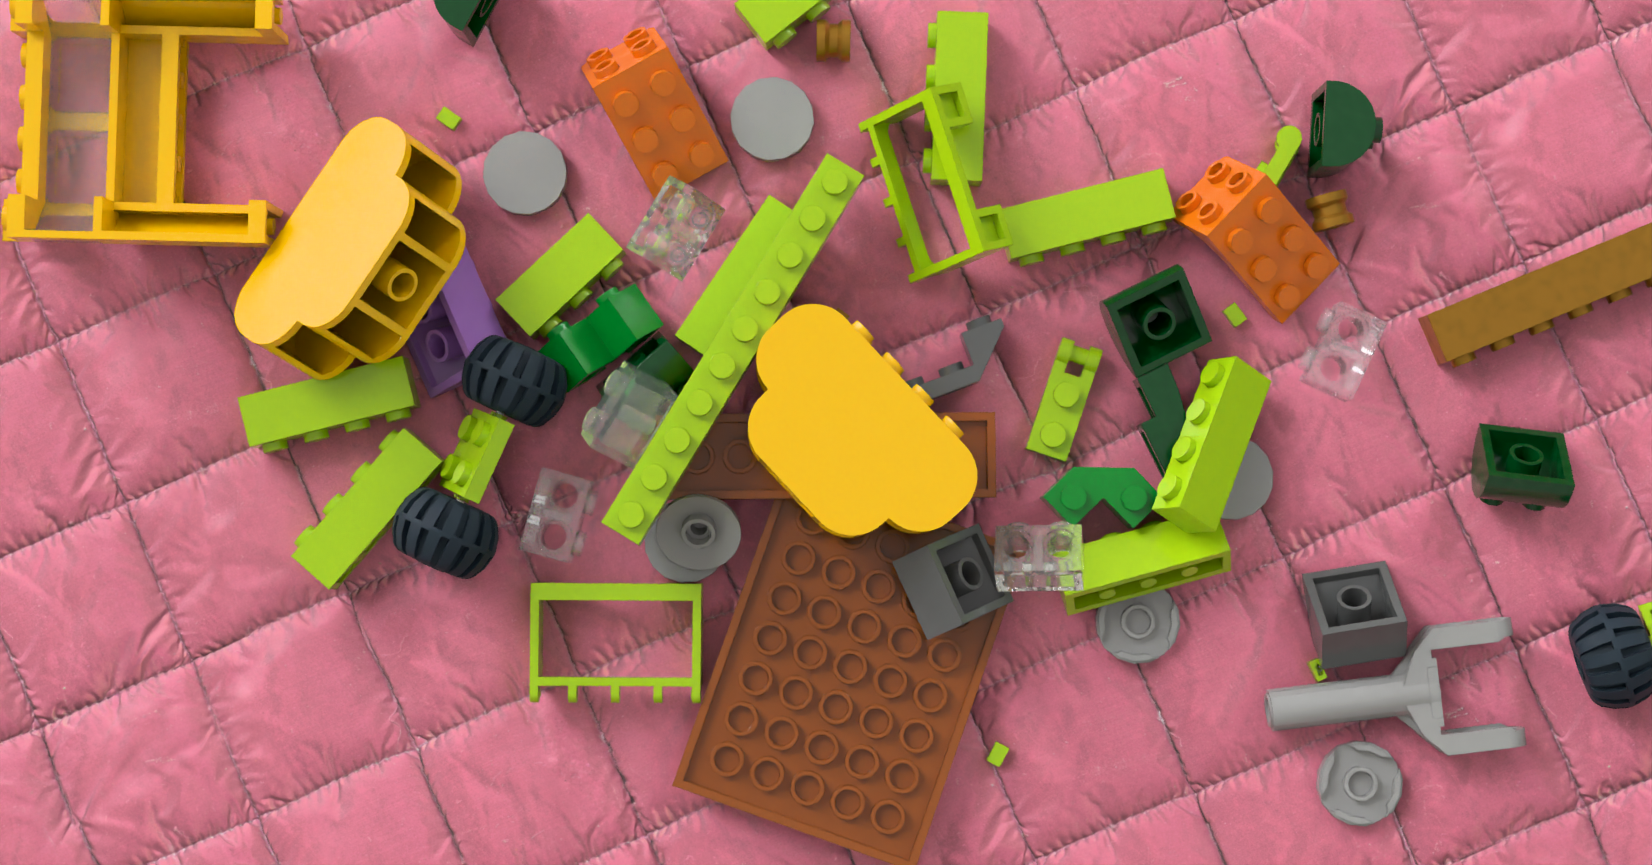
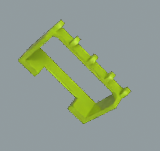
[858,82,1014,284]
[529,582,703,703]

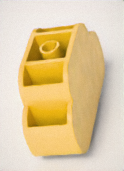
[235,117,466,380]
[748,304,977,538]

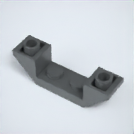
[906,315,1004,400]

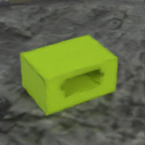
[436,106,462,131]
[1222,302,1247,328]
[1306,658,1328,682]
[986,741,1009,767]

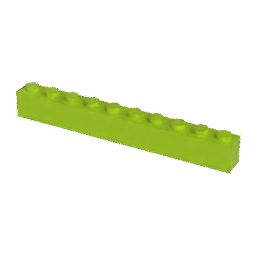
[601,153,864,546]

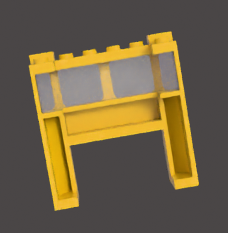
[1,0,289,248]

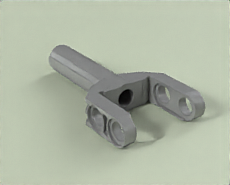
[1264,617,1527,756]

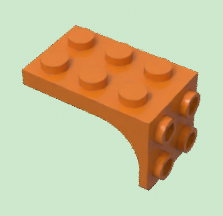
[581,27,729,201]
[1173,156,1340,324]

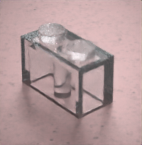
[581,360,678,469]

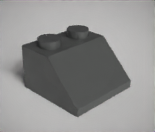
[892,523,1014,640]
[1302,561,1408,669]

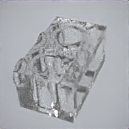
[626,175,726,282]
[1298,301,1388,402]
[519,467,599,563]
[994,521,1084,592]

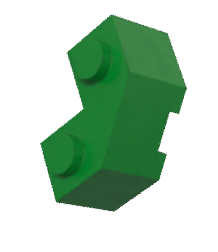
[538,284,664,393]
[1040,467,1158,529]

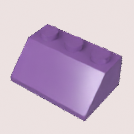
[406,246,506,398]

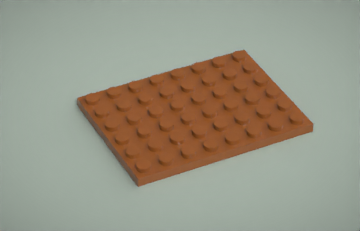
[672,499,1027,865]

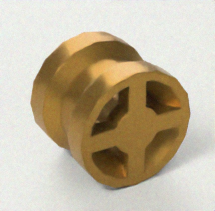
[816,19,851,62]
[1305,189,1355,233]

